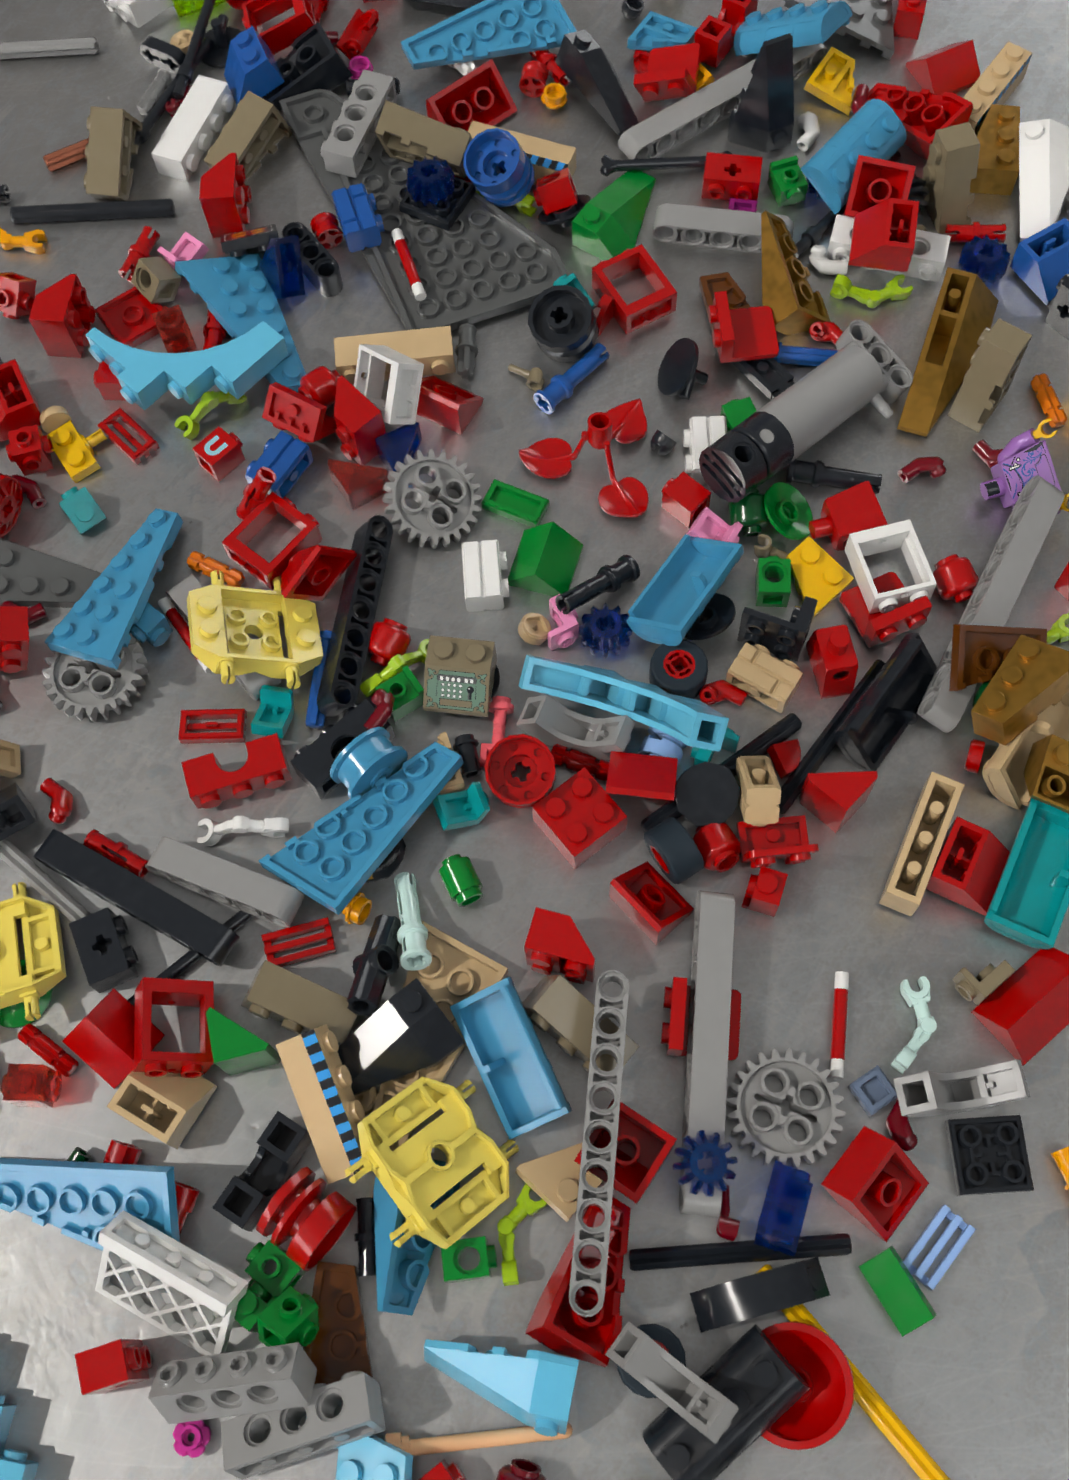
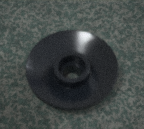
[538,194,591,228]
[684,593,736,640]

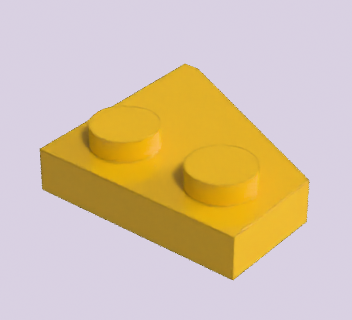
[804,47,855,115]
[786,536,854,618]

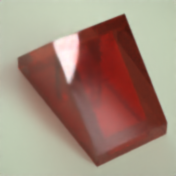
[328,459,390,511]

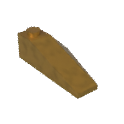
[761,210,830,335]

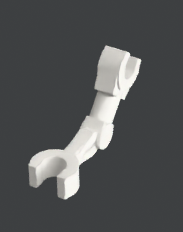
[197,816,289,847]

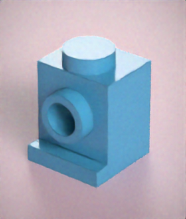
[129,602,173,648]

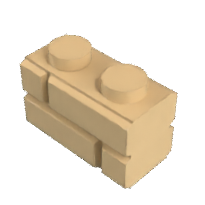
[726,642,803,714]
[735,756,781,827]

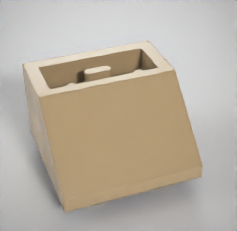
[107,1050,217,1149]

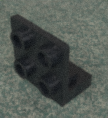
[737,596,818,662]

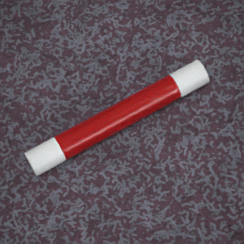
[391,228,427,301]
[158,597,212,673]
[829,971,849,1079]

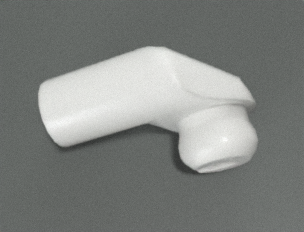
[797,111,821,151]
[809,245,848,276]

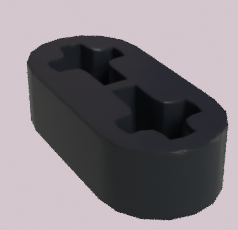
[139,36,186,74]

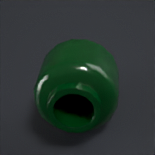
[728,489,771,537]

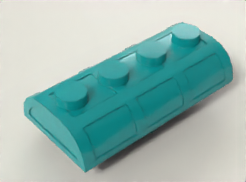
[984,798,1069,949]

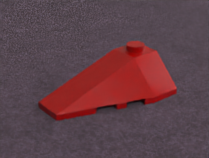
[867,83,973,160]
[525,1197,631,1367]

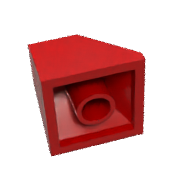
[281,545,357,601]

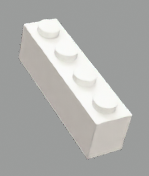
[151,75,234,182]

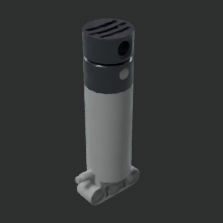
[699,319,913,503]

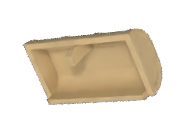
[982,691,1069,810]

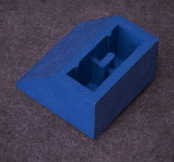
[1010,218,1069,306]

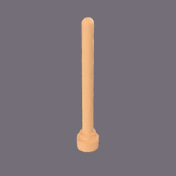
[385,1423,573,1456]

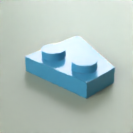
[627,11,698,51]

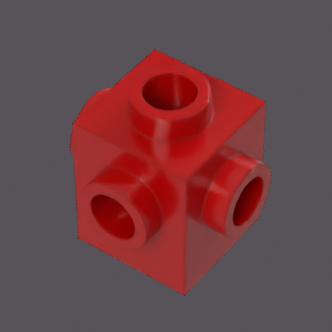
[0,272,36,319]
[6,424,54,476]

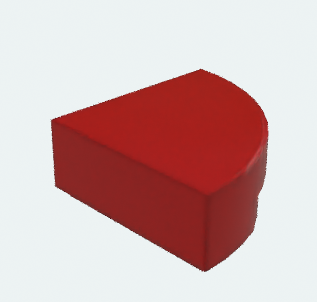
[634,50,649,74]
[596,294,613,337]
[767,739,801,779]

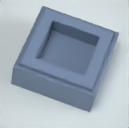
[848,1065,897,1117]

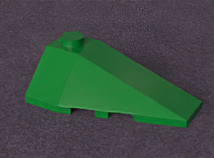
[572,171,656,261]

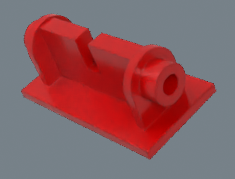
[335,8,379,60]

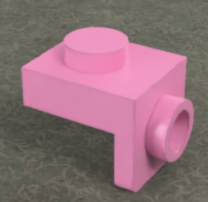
[157,231,209,270]
[687,507,743,543]
[547,594,579,651]

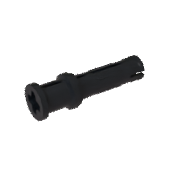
[786,459,882,494]
[555,555,640,614]

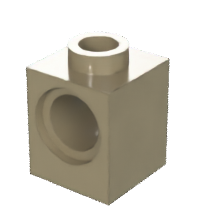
[131,256,182,304]

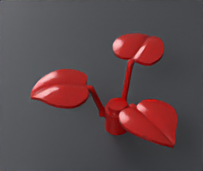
[519,398,649,517]

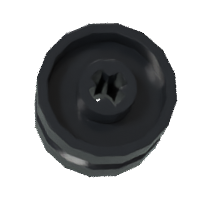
[528,285,599,362]

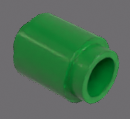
[439,854,483,907]

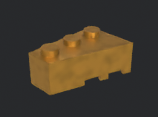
[969,104,1020,196]
[971,634,1069,746]

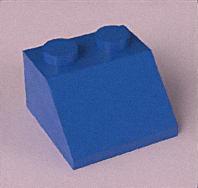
[224,26,285,105]

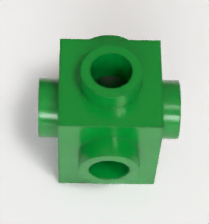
[257,1286,319,1347]

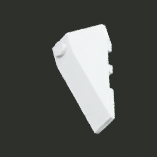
[1019,118,1069,242]

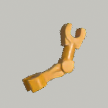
[0,228,47,255]

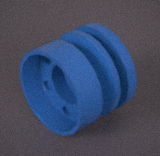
[463,128,534,207]

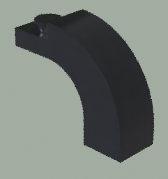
[690,1257,830,1333]

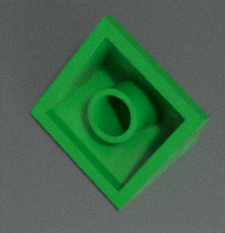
[508,521,583,597]
[206,1007,281,1076]

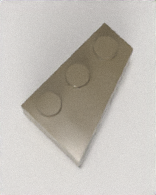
[203,91,293,181]
[375,100,472,178]
[83,106,143,201]
[923,122,980,234]
[947,318,1032,433]
[241,960,357,1046]
[522,975,640,1073]

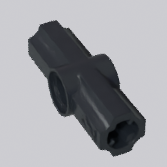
[347,914,401,1017]

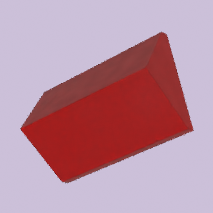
[425,59,518,131]
[971,947,1069,1066]

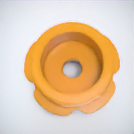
[541,83,567,110]
[342,892,372,925]

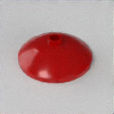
[761,1322,855,1450]

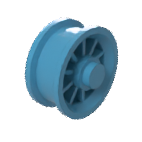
[330,727,408,799]

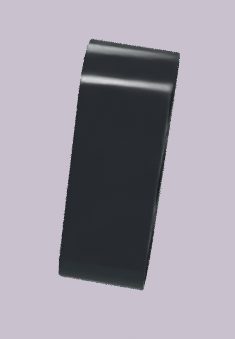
[282,222,343,297]

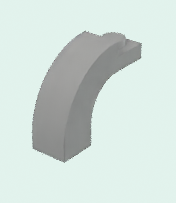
[516,694,635,760]
[893,1059,1030,1117]
[605,1321,739,1444]

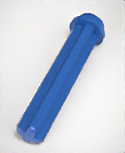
[774,342,838,366]
[305,630,332,729]

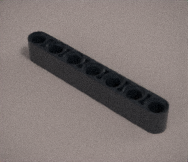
[317,515,393,717]
[33,829,240,967]

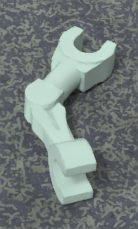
[890,976,937,1074]

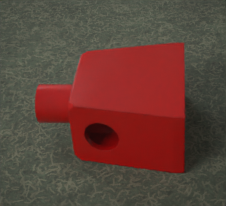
[809,480,888,551]
[806,624,859,700]

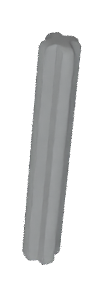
[0,37,99,60]
[0,839,91,922]

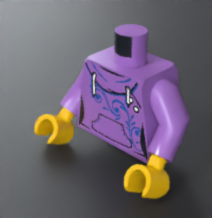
[980,418,1069,514]

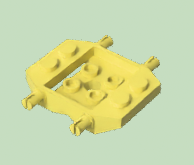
[187,570,323,689]
[0,882,67,1021]
[345,1076,519,1249]

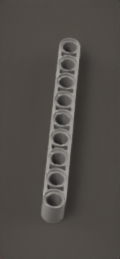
[618,43,828,159]
[917,475,1065,733]
[679,890,735,1217]
[569,970,629,1317]

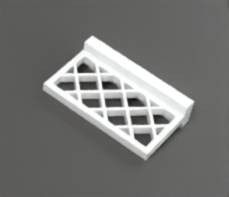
[95,1210,249,1356]

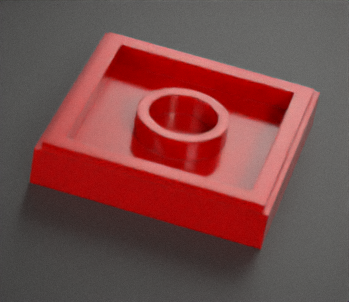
[95,286,174,348]

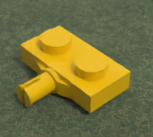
[47,421,107,483]

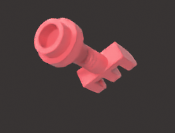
[480,696,514,767]

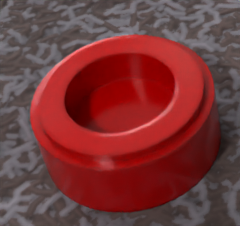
[965,739,985,774]

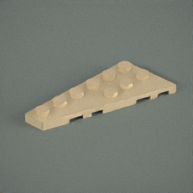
[373,920,508,1151]

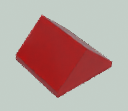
[905,40,981,95]
[844,155,916,217]
[417,376,484,435]
[605,751,678,801]
[799,771,878,833]
[609,861,694,945]
[62,988,165,1089]

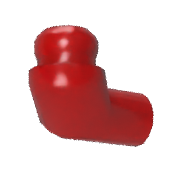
[809,321,843,346]
[699,680,748,707]
[40,778,74,824]

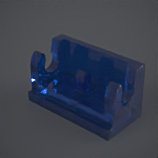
[754,1160,813,1257]

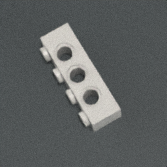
[827,214,951,282]

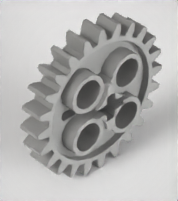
[382,449,483,549]
[41,633,148,722]
[726,1048,846,1169]

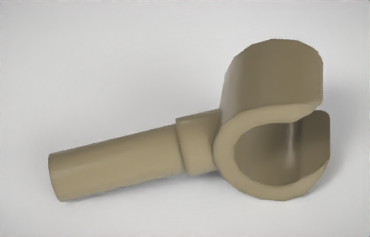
[508,364,545,391]
[754,534,788,559]

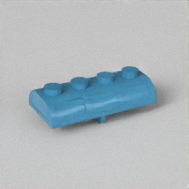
[734,0,853,56]
[801,99,907,215]
[626,534,744,646]
[450,977,572,1140]

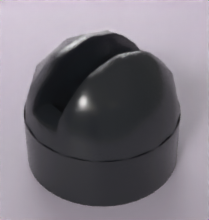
[622,0,644,20]
[650,429,677,456]

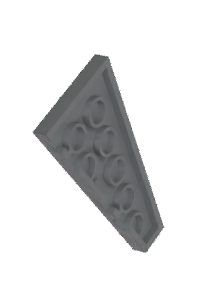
[784,0,894,60]
[0,538,101,608]

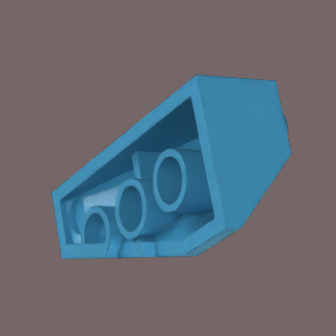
[373,1159,460,1316]

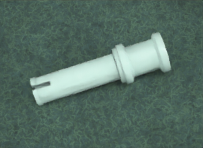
[394,872,432,971]

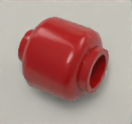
[298,366,340,408]
[933,554,979,604]
[368,618,411,667]
[693,823,742,872]

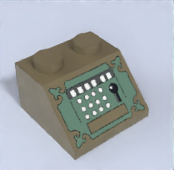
[423,635,497,717]

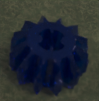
[406,156,455,206]
[958,234,1010,284]
[579,602,633,659]
[672,1130,738,1197]

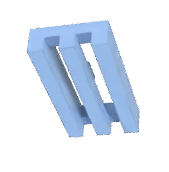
[902,1204,976,1291]

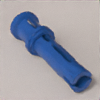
[533,343,609,415]

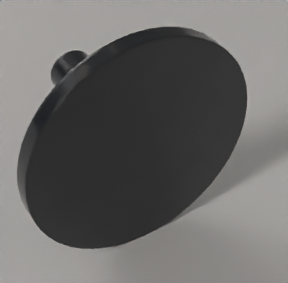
[202,14,242,68]
[658,338,709,400]

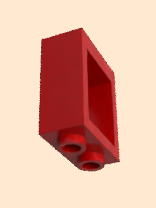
[242,0,316,55]
[592,244,677,335]
[222,492,322,591]
[133,977,214,1078]

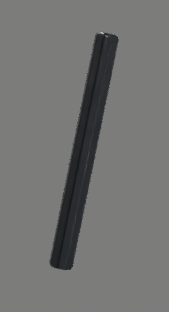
[10,199,175,224]
[779,659,886,814]
[641,713,802,832]
[628,1233,852,1271]

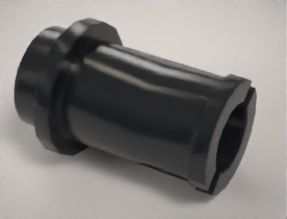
[453,734,483,778]

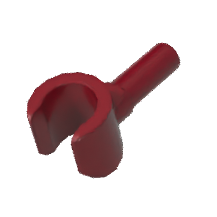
[716,1185,740,1241]

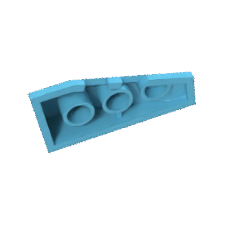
[424,1339,579,1437]

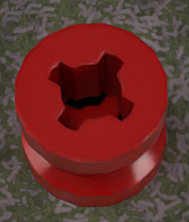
[519,61,549,98]
[310,212,343,249]

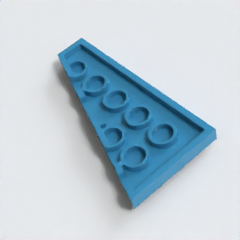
[401,0,577,70]
[175,254,306,393]
[44,508,183,669]
[258,741,464,915]
[0,1158,180,1251]

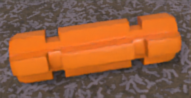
[1031,373,1067,429]
[187,551,245,587]

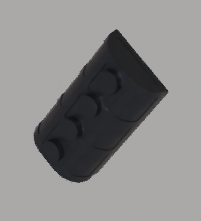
[834,633,937,771]
[642,1324,811,1480]

